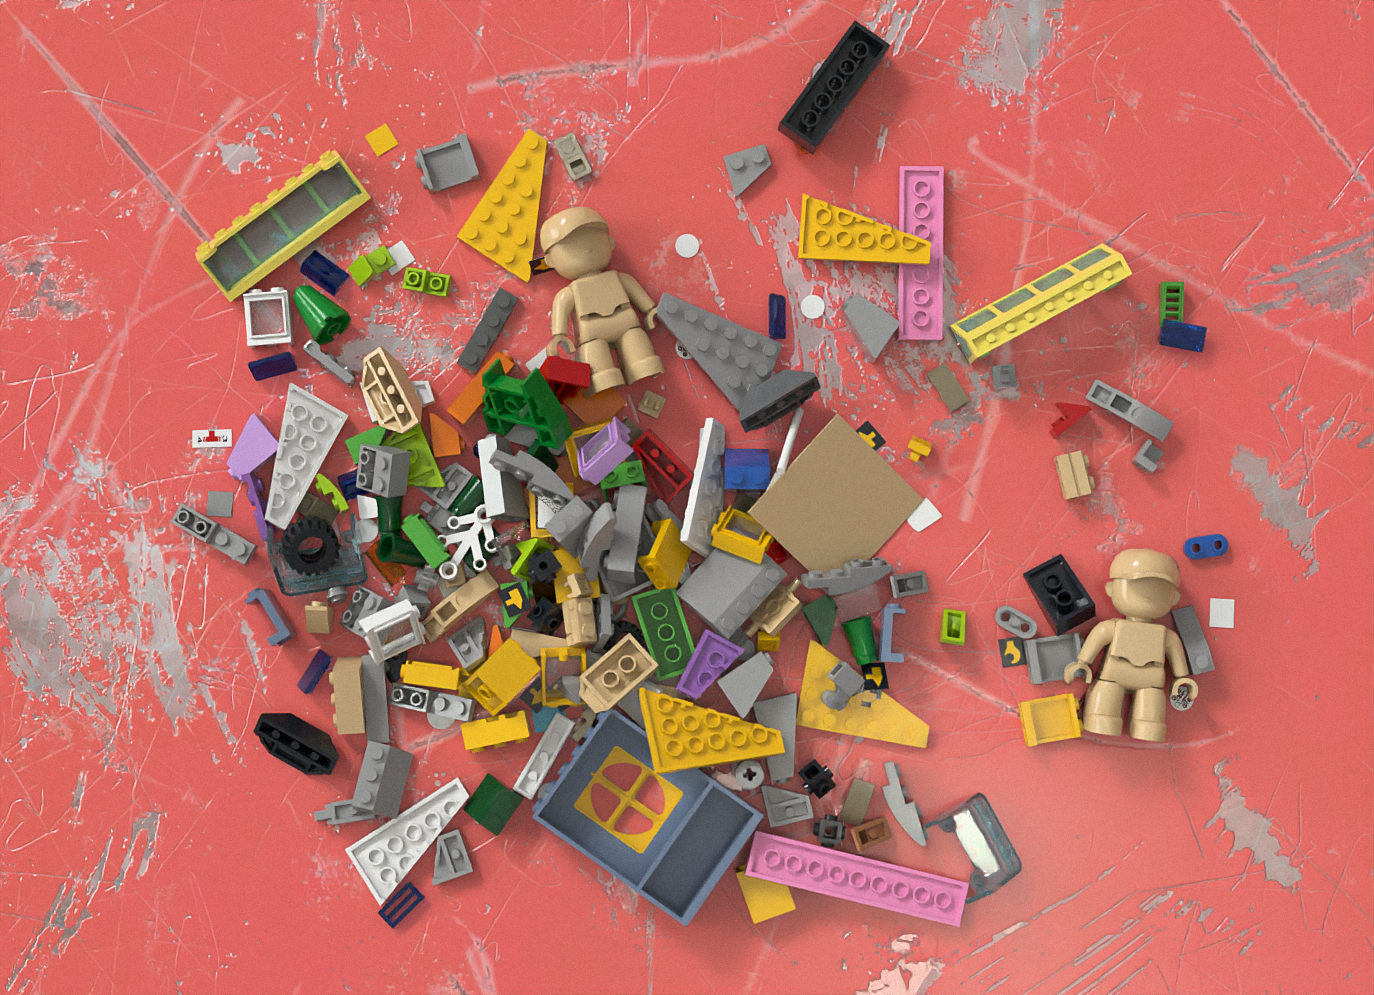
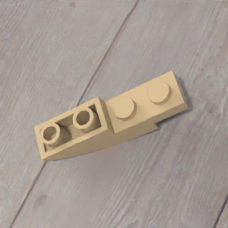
[421,570,501,643]

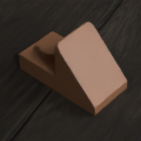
[851,816,892,851]

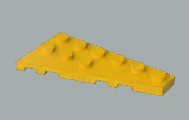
[798,193,931,265]

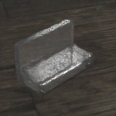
[491,520,531,563]
[833,584,882,623]

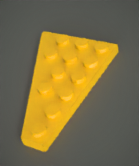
[457,129,547,284]
[638,687,785,775]

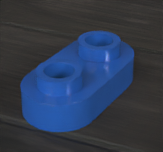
[1183,534,1228,559]

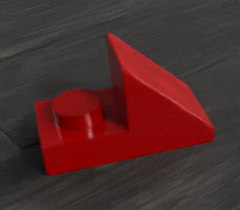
[1049,402,1092,438]

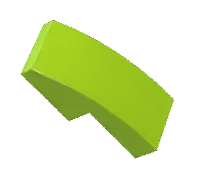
[402,267,452,298]
[314,473,351,514]

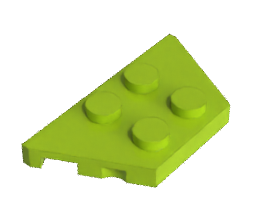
[382,422,447,488]

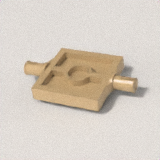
[744,578,804,638]

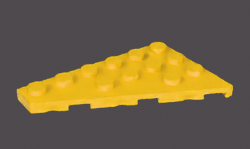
[796,640,930,748]

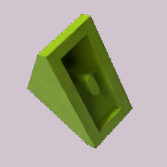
[938,608,966,646]

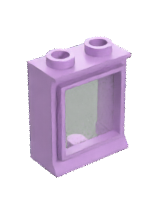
[577,416,634,486]

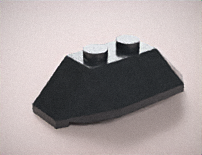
[253,713,339,775]

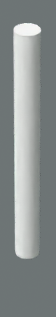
[776,408,804,474]

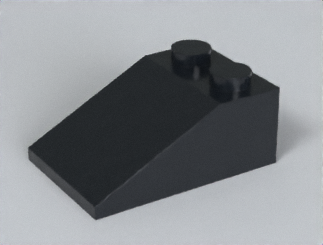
[1023,554,1096,636]

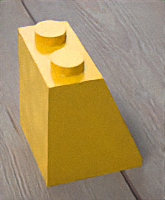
[462,637,541,716]

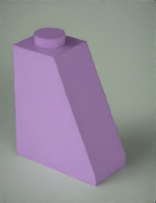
[226,413,279,481]

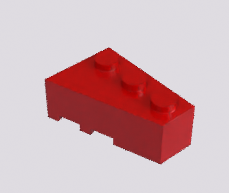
[539,356,590,405]
[632,429,694,505]

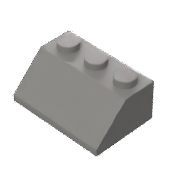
[351,740,413,819]

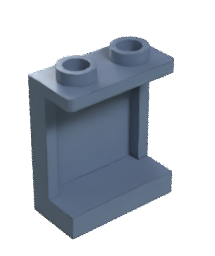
[244,588,297,646]
[878,604,907,663]

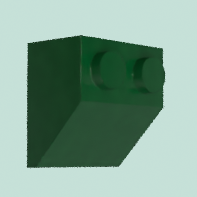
[801,595,838,647]
[463,773,524,836]

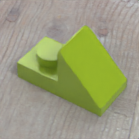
[348,245,396,287]
[510,538,554,582]

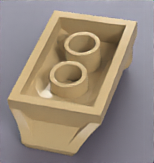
[579,633,659,713]

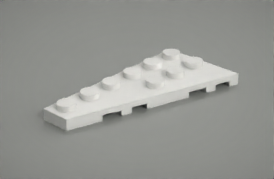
[264,383,348,530]
[680,418,725,558]
[345,777,470,906]

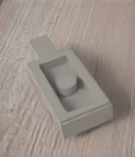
[302,339,356,388]
[419,501,471,546]
[314,799,377,825]

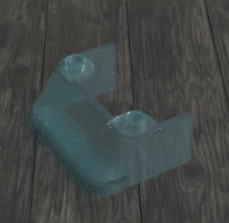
[267,513,368,596]
[924,793,1022,904]

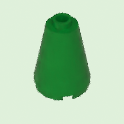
[293,285,351,345]

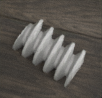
[735,759,764,789]

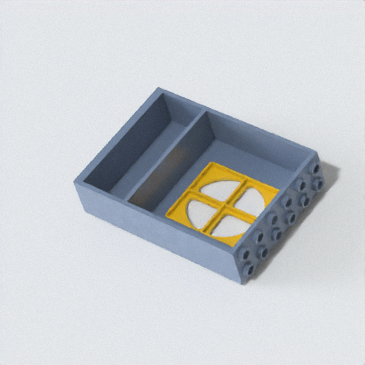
[532,707,764,927]

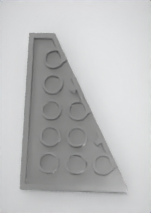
[655,293,783,413]

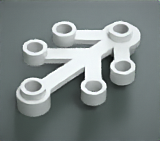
[437,504,499,580]

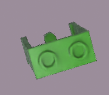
[600,460,649,503]
[401,513,453,571]

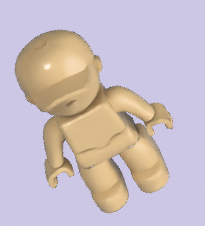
[540,207,667,399]
[1064,548,1198,742]

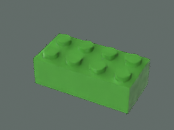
[631,588,695,681]

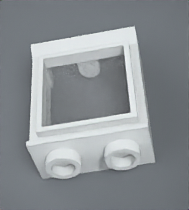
[243,287,295,349]
[359,599,426,666]

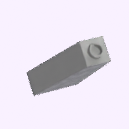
[478,434,530,523]
[753,692,797,784]

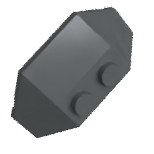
[739,369,821,433]

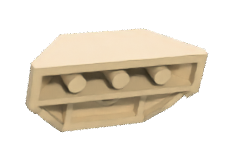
[361,346,422,434]

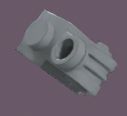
[821,660,865,711]

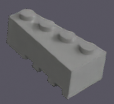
[604,485,647,584]

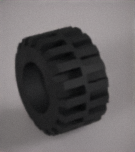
[281,516,340,576]

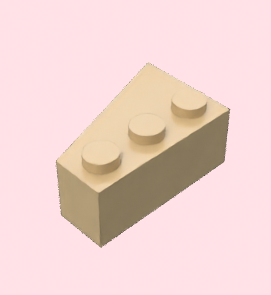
[329,656,366,734]

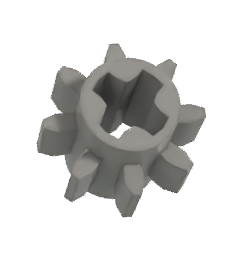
[413,564,439,592]

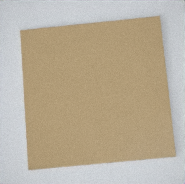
[748,413,924,597]

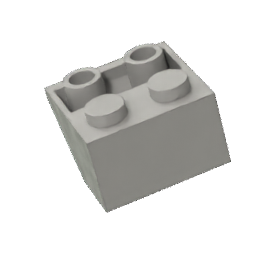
[356,444,411,498]
[340,585,397,646]

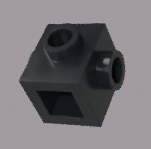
[526,549,562,585]
[527,596,564,636]
[798,759,836,799]
[813,814,846,847]

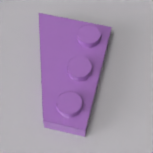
[241,473,276,541]
[675,629,745,699]

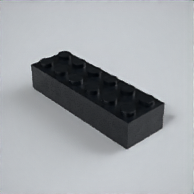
[777,20,890,155]

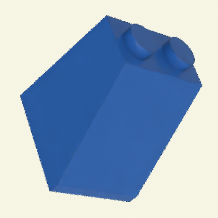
[724,448,770,493]

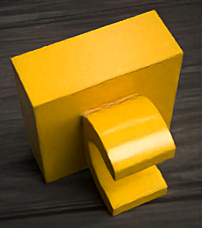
[908,435,932,462]
[757,629,780,651]

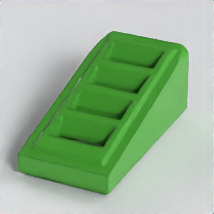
[1159,282,1184,328]

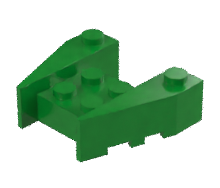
[482,359,573,450]

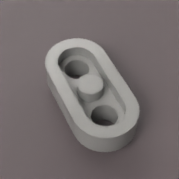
[994,606,1037,639]

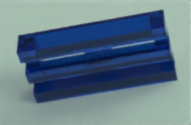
[378,881,425,929]

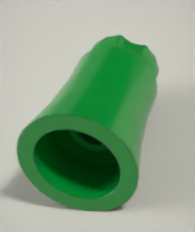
[841,616,878,665]

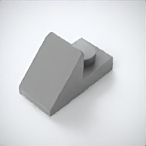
[890,570,929,598]

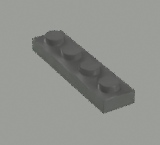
[457,287,519,374]

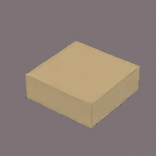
[443,563,467,589]

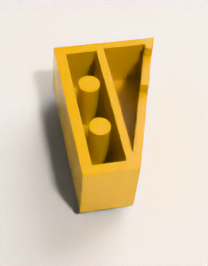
[460,709,532,753]

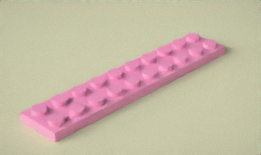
[744,830,969,927]

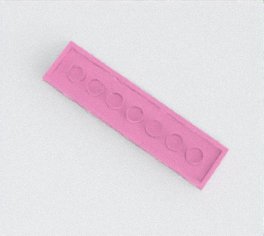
[898,166,944,341]

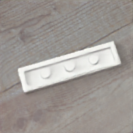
[513,712,576,800]

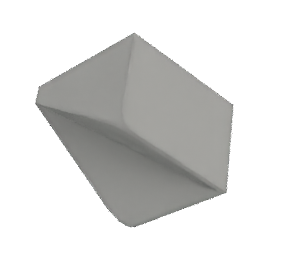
[562,675,582,704]

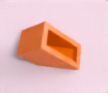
[429,413,466,459]

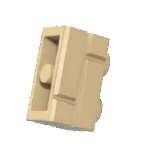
[1054,450,1095,500]
[562,597,598,647]

